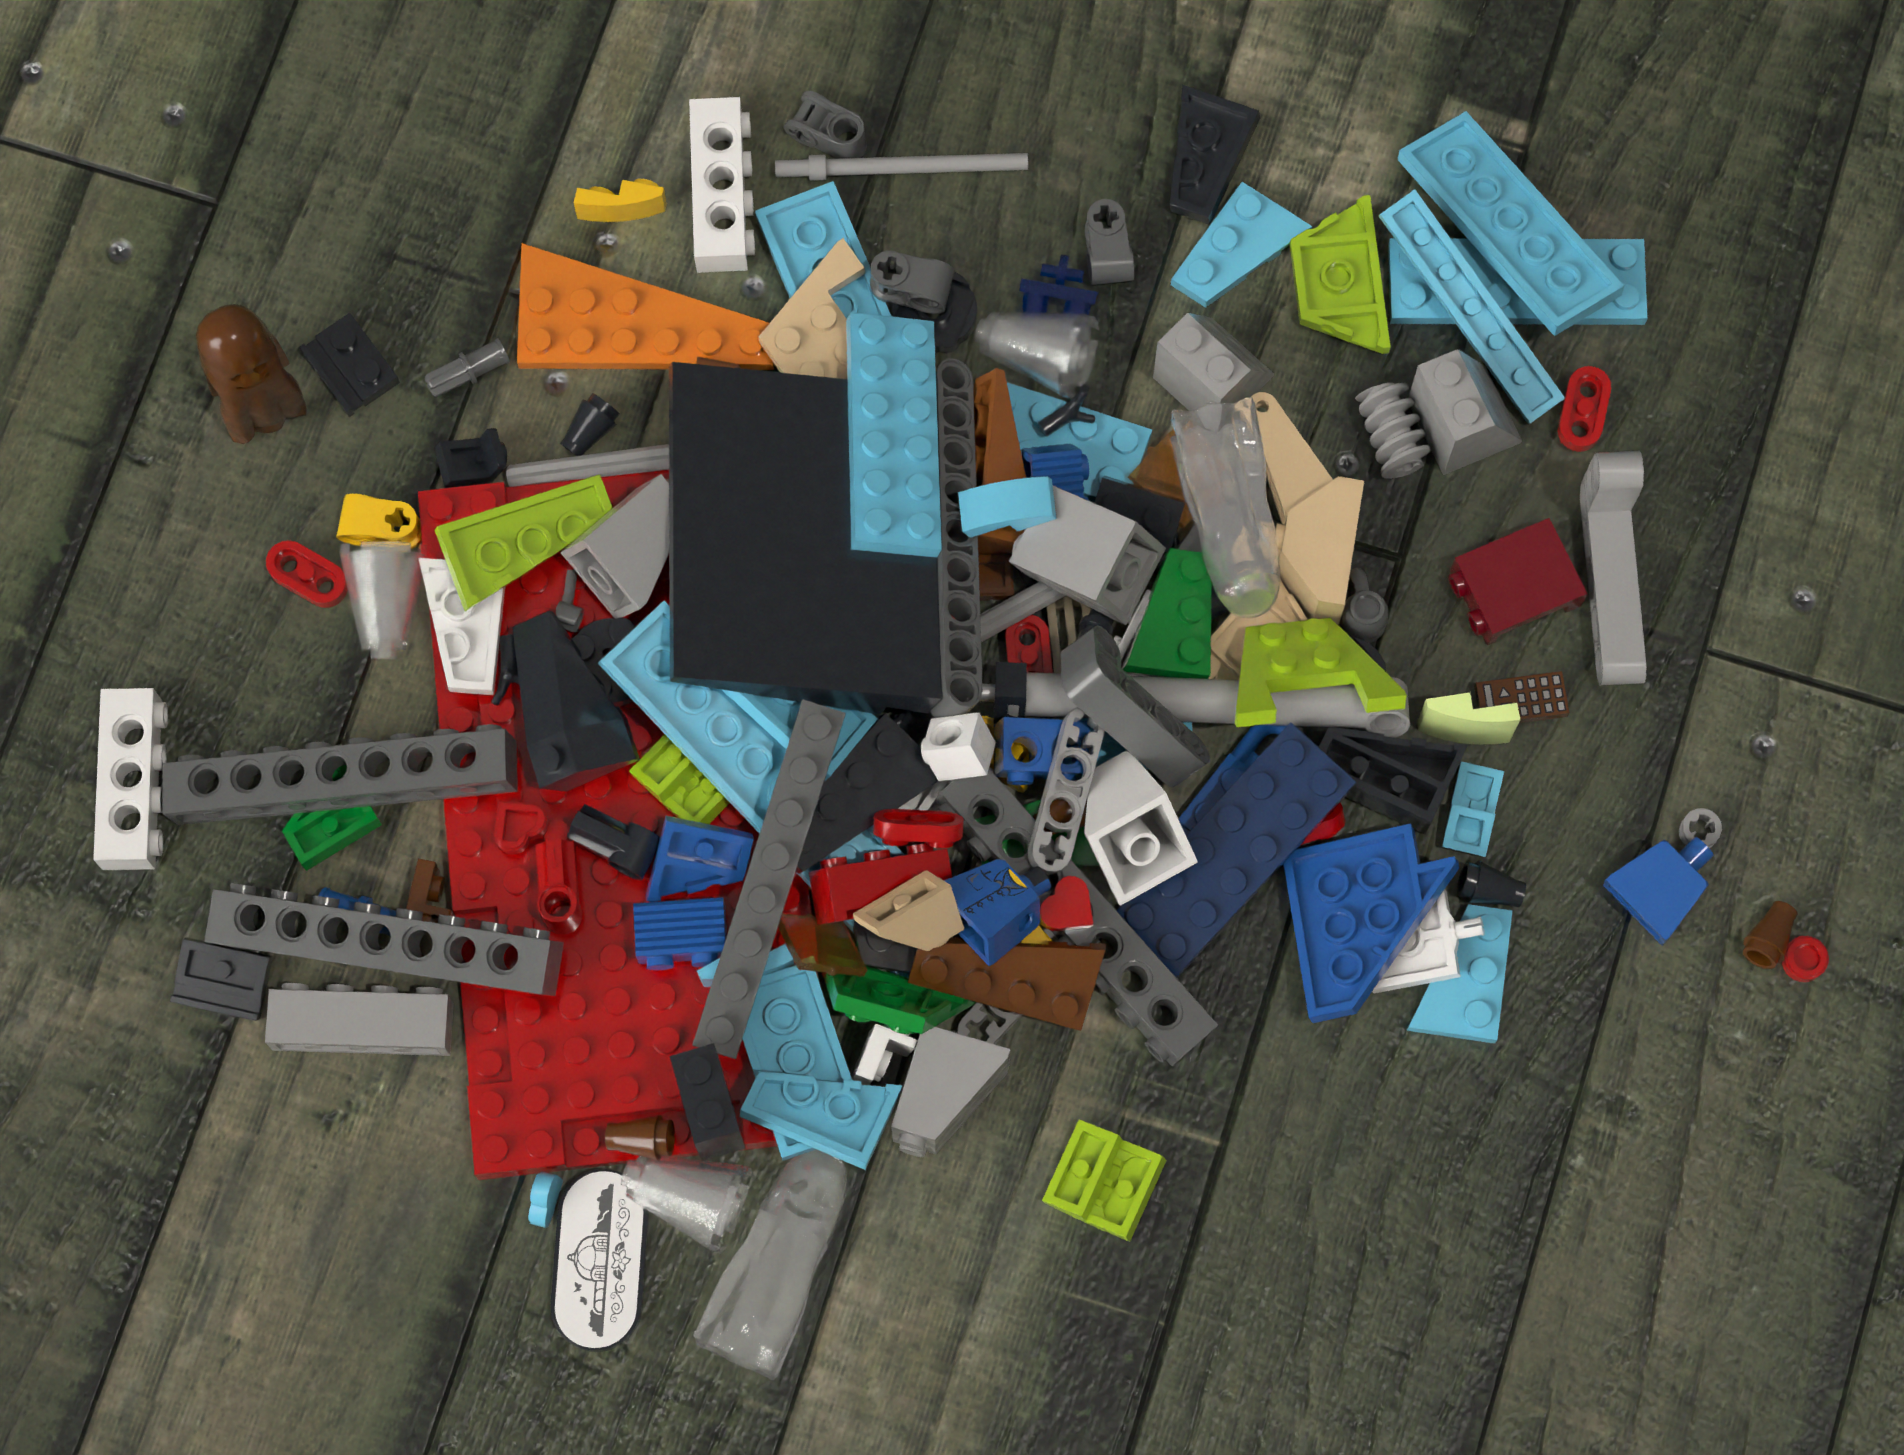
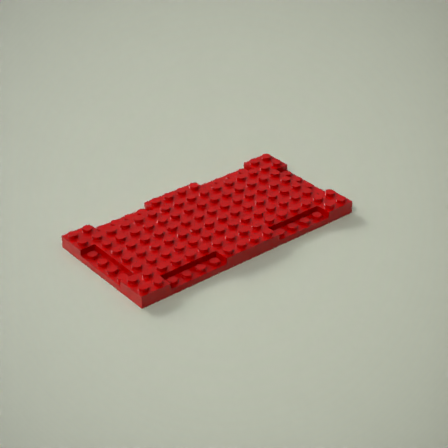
[418,470,819,1180]

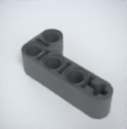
[1060,625,1210,788]

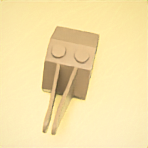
[1246,392,1364,625]

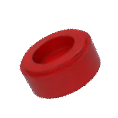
[1782,936,1829,982]

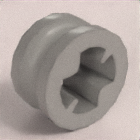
[1679,808,1722,848]

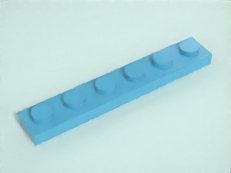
[1379,189,1565,424]

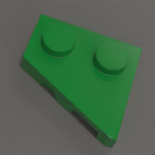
[282,765,382,871]

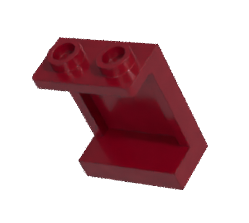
[1448,518,1587,645]

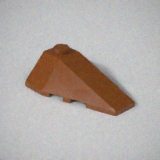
[948,368,1026,554]

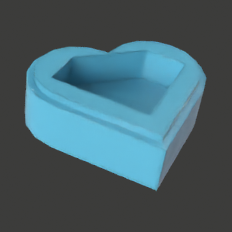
[528,1171,563,1228]

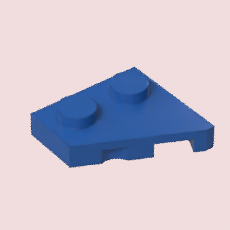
[646,816,754,902]

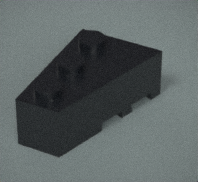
[1319,727,1468,835]

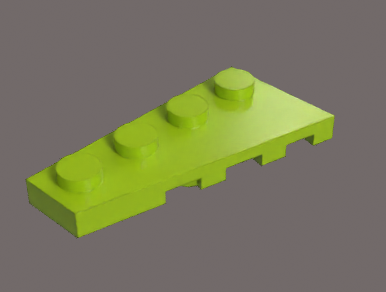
[435,474,613,612]

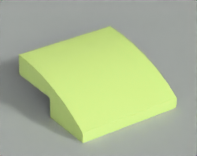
[1417,693,1520,745]

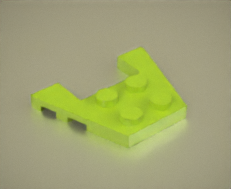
[1235,618,1407,727]

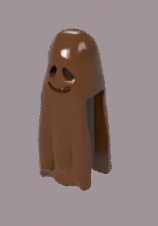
[196,304,307,444]

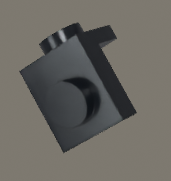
[435,428,507,488]

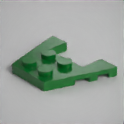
[816,936,977,1034]

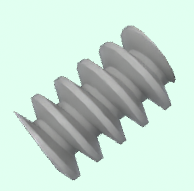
[1355,383,1431,479]

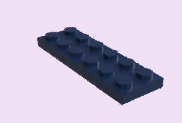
[1117,722,1357,978]

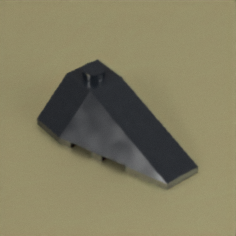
[512,611,640,791]

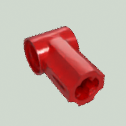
[536,839,583,934]

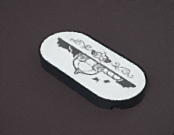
[551,1169,649,1352]

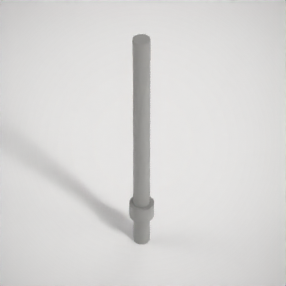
[775,153,1028,181]

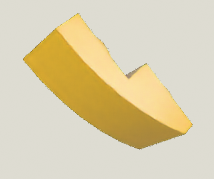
[574,179,667,222]

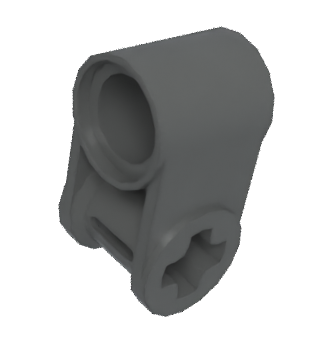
[784,90,867,159]
[1084,199,1134,285]
[870,250,955,314]

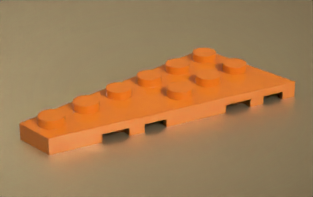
[517,243,774,370]

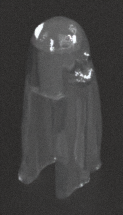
[1171,397,1280,618]
[693,1150,847,1381]

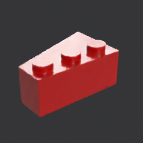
[808,843,952,925]

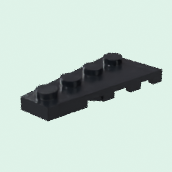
[796,713,938,874]

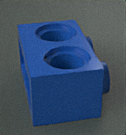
[994,717,1090,785]

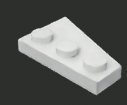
[418,558,505,695]

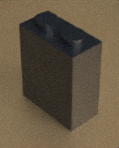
[670,1043,746,1161]

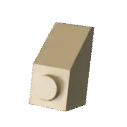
[853,870,964,951]

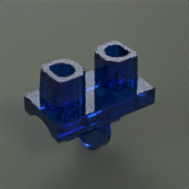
[1019,254,1098,327]

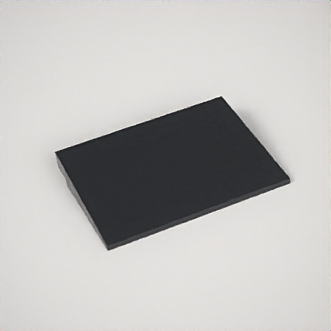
[669,362,942,714]

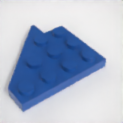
[1283,823,1459,1023]

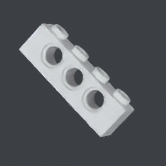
[689,97,755,273]
[94,688,168,870]

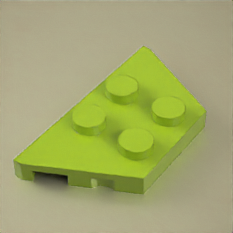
[1289,195,1391,354]

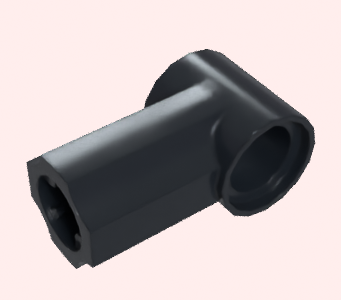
[567,804,660,881]

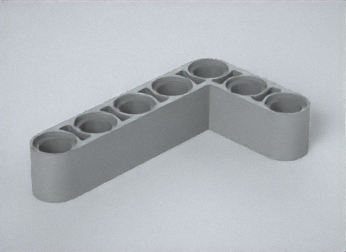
[1580,450,1646,686]

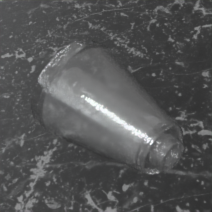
[975,312,1099,399]
[340,542,427,660]
[621,1156,752,1254]

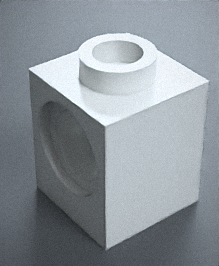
[921,712,996,781]

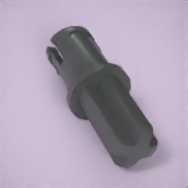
[424,338,510,397]

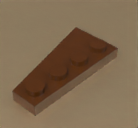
[908,937,1106,1031]

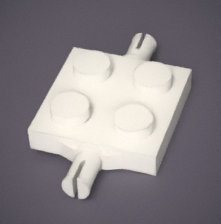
[1372,889,1485,993]

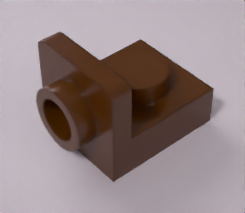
[406,858,455,923]

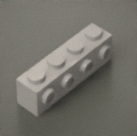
[265,983,454,1056]

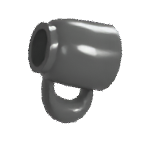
[1339,567,1388,643]

